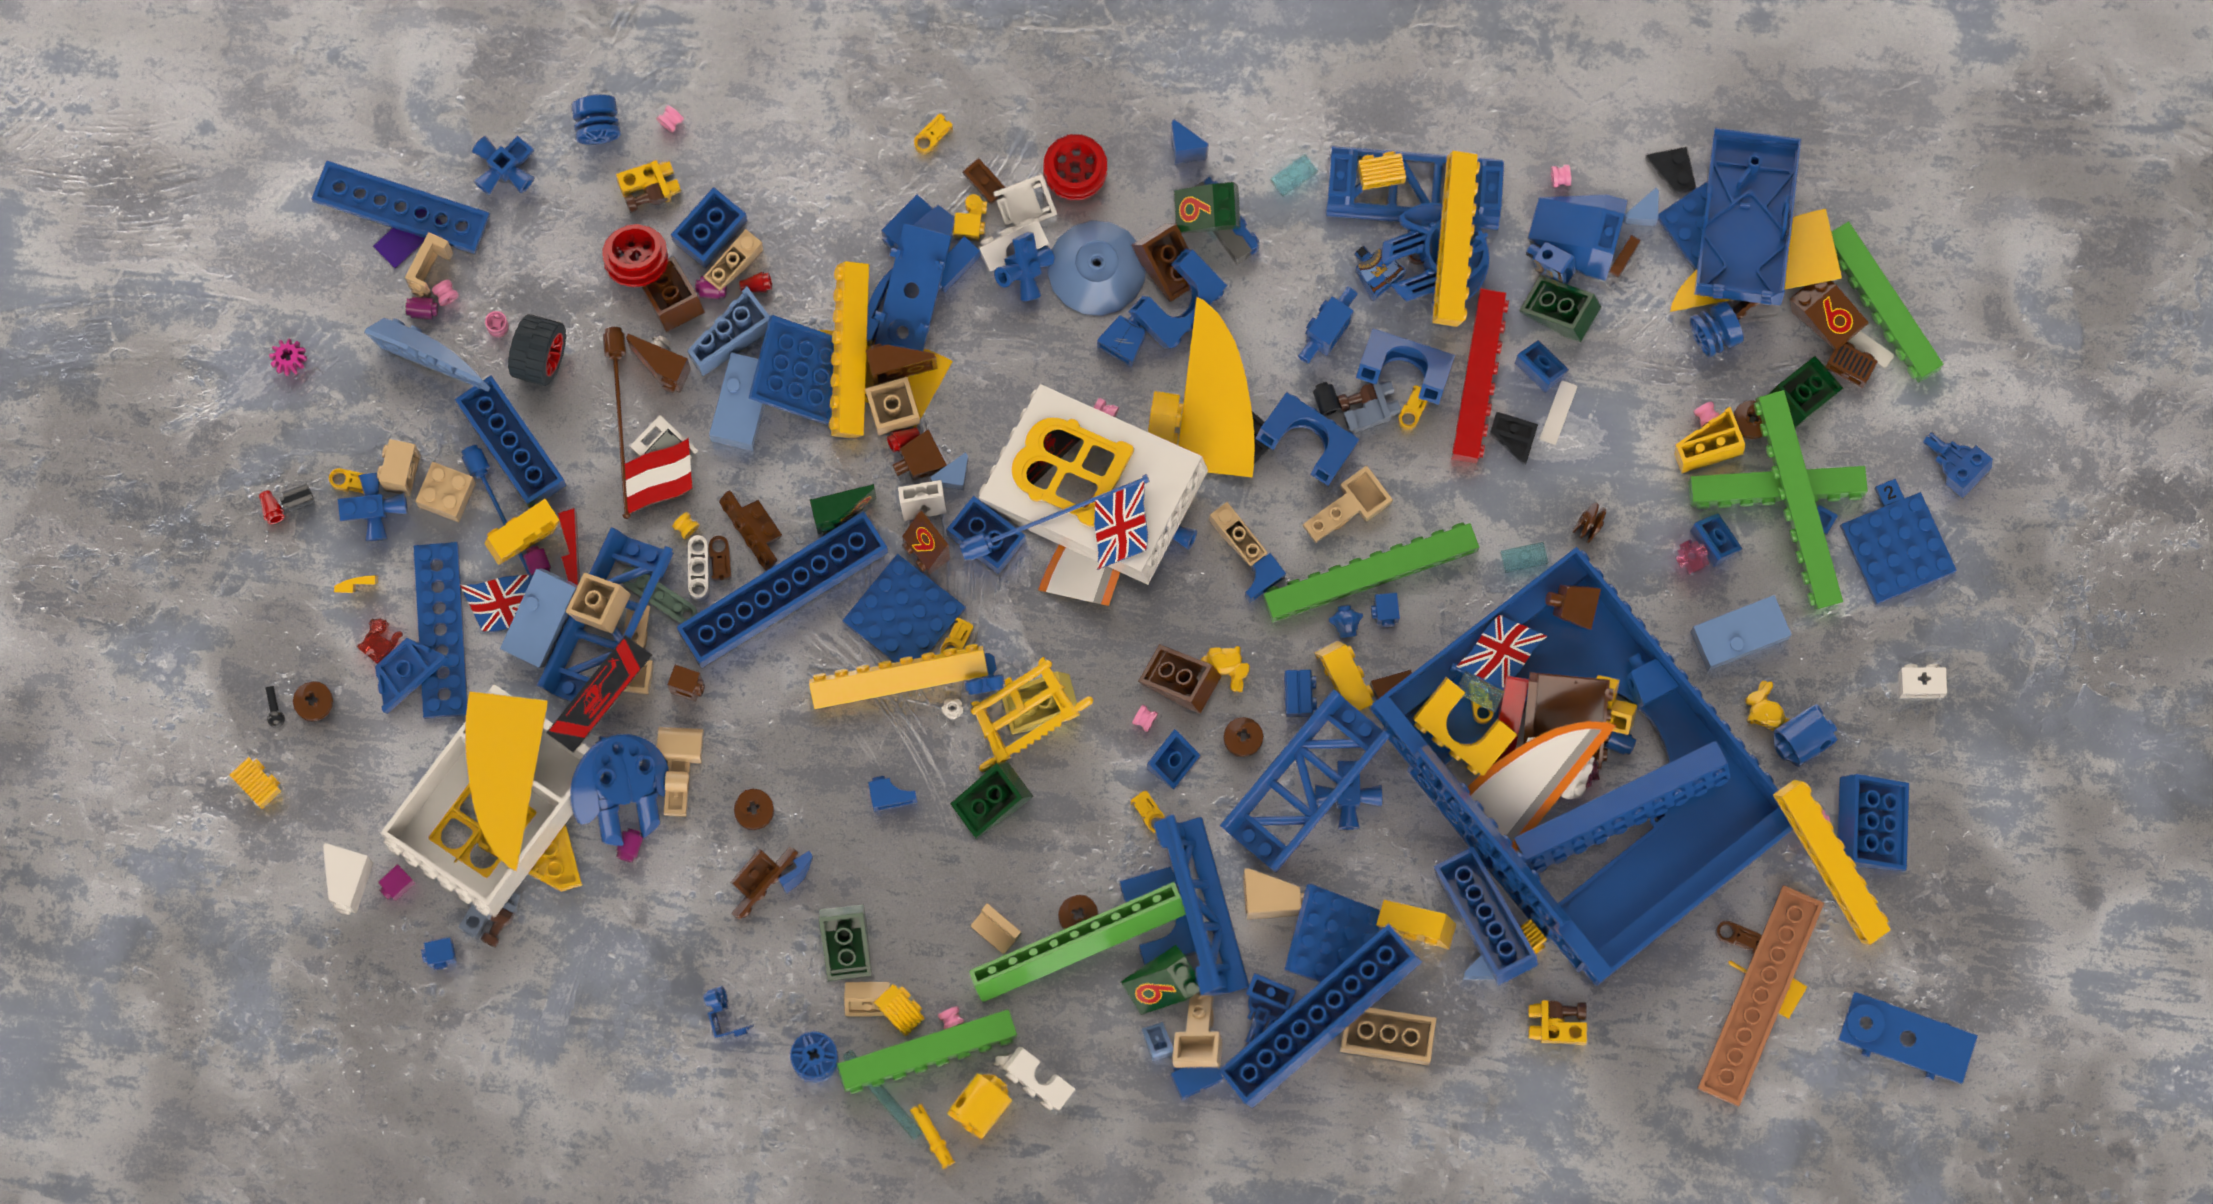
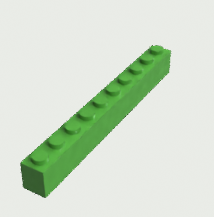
[1754,390,1843,610]
[1263,522,1480,622]
[969,882,1186,1002]

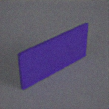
[373,209,444,269]

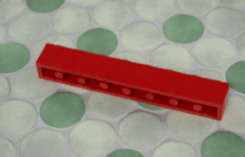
[1451,288,1509,464]

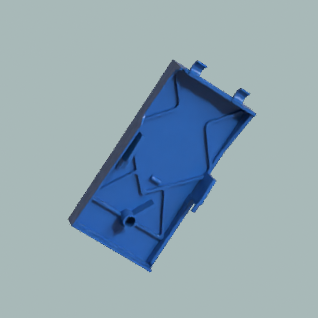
[1694,128,1801,306]

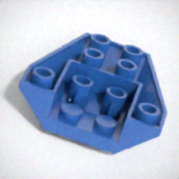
[1528,194,1628,281]

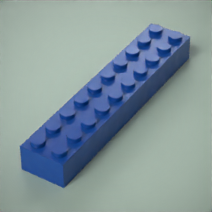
[676,511,888,669]
[1515,741,1731,874]
[1218,924,1422,1108]

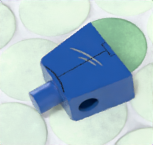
[1097,315,1146,367]

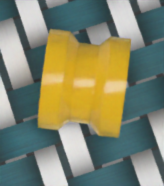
[672,512,700,539]

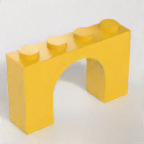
[1413,677,1517,776]

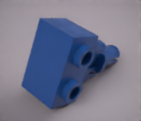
[1923,432,1993,498]
[1244,973,1297,1043]

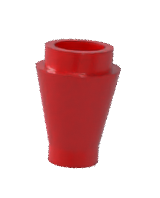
[739,271,772,293]
[887,427,920,453]
[259,490,284,524]

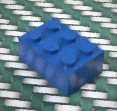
[671,187,748,268]
[946,496,1026,575]

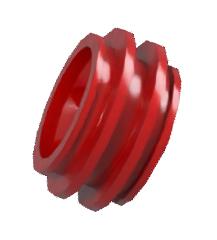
[1043,134,1107,200]
[602,224,669,287]

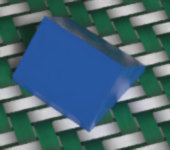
[1171,119,1209,164]
[1514,340,1569,393]
[1690,513,1743,567]
[1147,729,1201,789]

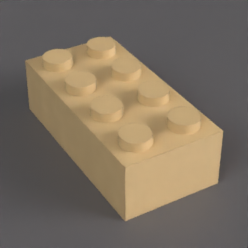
[1340,1008,1436,1065]

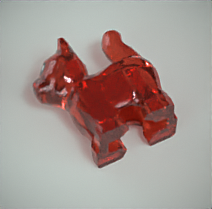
[356,618,403,664]

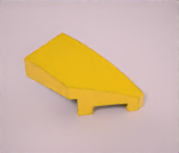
[334,575,378,593]

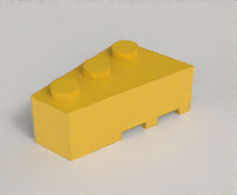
[1674,407,1745,474]
[484,499,560,565]
[1314,641,1374,711]
[1376,900,1457,950]

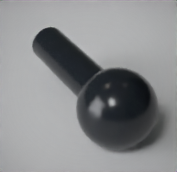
[265,686,285,728]

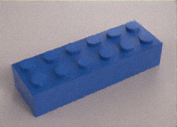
[455,375,567,508]
[1434,846,1538,986]

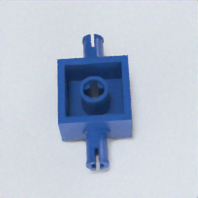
[1298,286,1358,364]

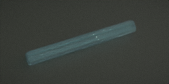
[843,1050,922,1140]

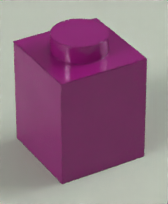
[378,864,415,901]

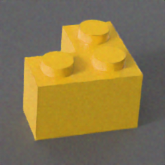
[1148,391,1183,445]
[1597,675,1637,735]

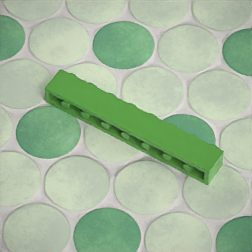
[1831,221,1944,383]
[1688,466,1868,509]
[837,1009,1017,1094]

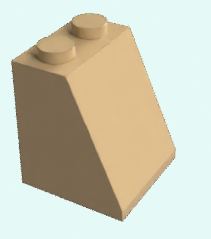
[1243,869,1304,920]

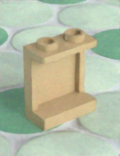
[405,232,453,298]

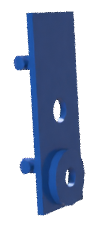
[874,223,952,351]
[1838,992,1978,1084]

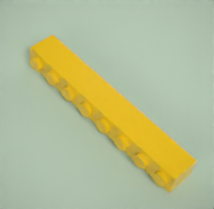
[1432,151,1480,327]
[829,261,869,439]
[809,644,988,709]
[1773,780,1891,945]

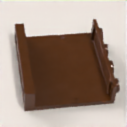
[1523,672,1614,769]

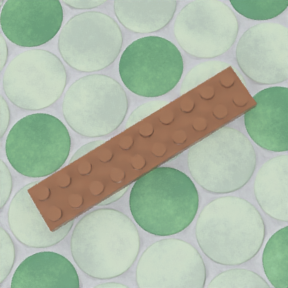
[1697,885,1824,1107]

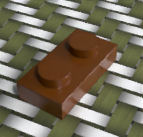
[963,158,1005,205]

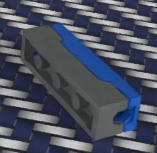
[1194,177,1260,265]

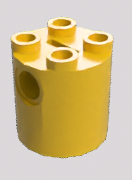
[947,1073,1012,1140]

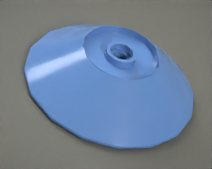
[1047,220,1146,316]

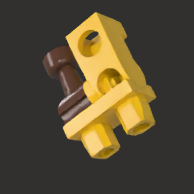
[616,160,681,213]
[1528,1000,1587,1045]

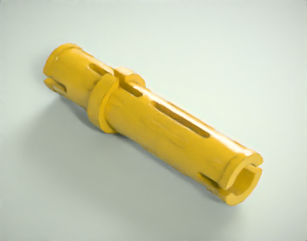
[910,1104,955,1169]

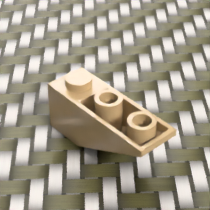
[703,229,763,291]
[1209,502,1268,567]

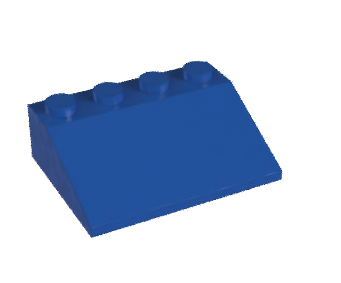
[1838,774,1909,871]

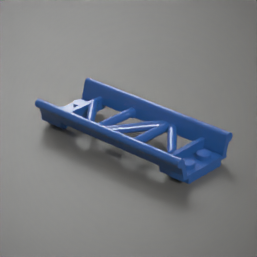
[1326,146,1504,230]
[537,527,674,702]
[1219,689,1391,872]
[1154,815,1249,996]

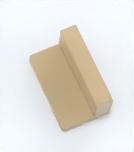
[971,903,1021,954]
[844,982,890,1016]

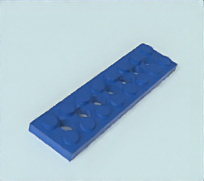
[311,160,490,254]
[413,542,468,719]

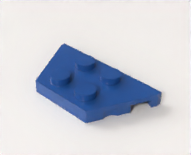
[375,638,449,714]

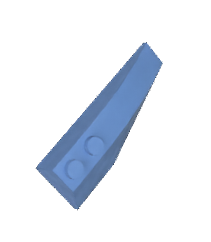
[364,318,490,391]

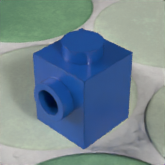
[1371,593,1400,627]
[421,937,457,970]

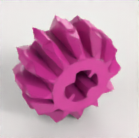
[269,338,307,376]

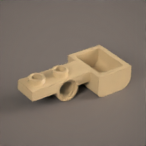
[1303,465,1393,543]
[623,605,654,695]
[657,727,704,817]
[1172,991,1222,1068]

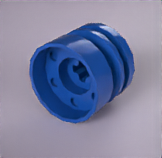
[571,95,621,145]
[1689,301,1744,358]
[790,1031,839,1083]

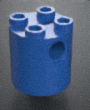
[1774,704,1837,767]

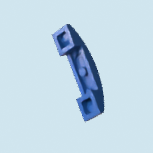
[867,268,893,346]

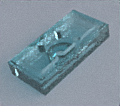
[1270,154,1318,197]
[1500,542,1549,573]
[1458,672,1505,713]

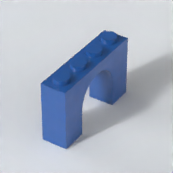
[881,194,980,293]
[1128,249,1227,349]
[1356,328,1455,405]
[1255,392,1360,486]
[1119,866,1197,965]

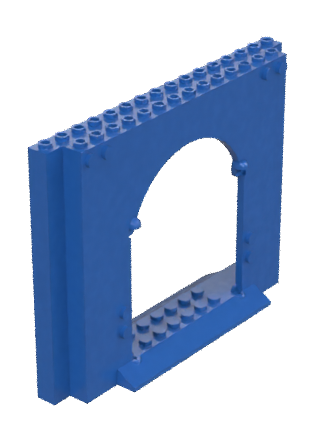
[1370,547,1793,987]

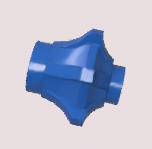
[1328,605,1363,638]

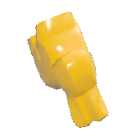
[1201,646,1250,693]
[1745,681,1790,731]

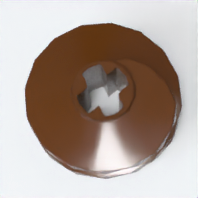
[1733,400,1763,439]
[1572,502,1606,544]
[293,681,333,721]
[1223,717,1264,757]
[734,788,774,830]
[1058,895,1098,929]

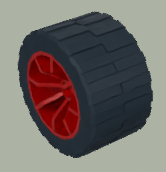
[508,314,566,386]

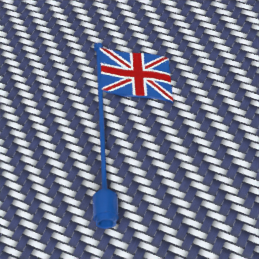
[460,445,533,632]
[960,474,1150,570]
[1449,615,1636,755]

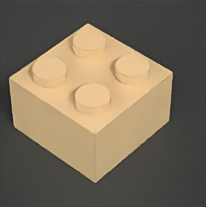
[865,377,920,436]
[377,439,421,496]
[415,461,476,523]
[566,572,631,634]

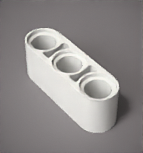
[688,535,710,602]

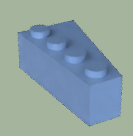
[687,286,770,376]

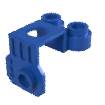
[964,653,1005,695]
[703,986,754,1038]

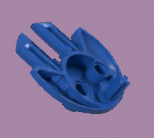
[1382,203,1489,306]
[570,734,669,846]

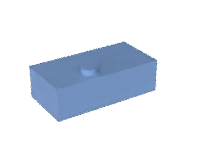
[709,353,766,451]
[500,568,578,668]
[1690,595,1792,672]

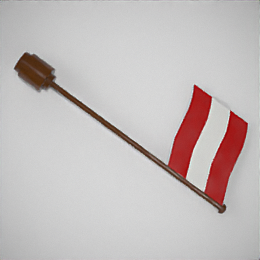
[603,327,693,519]

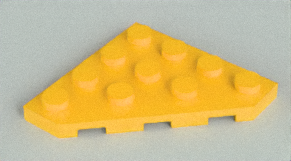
[478,812,582,892]

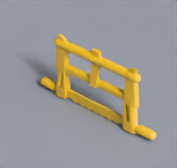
[971,657,1093,772]

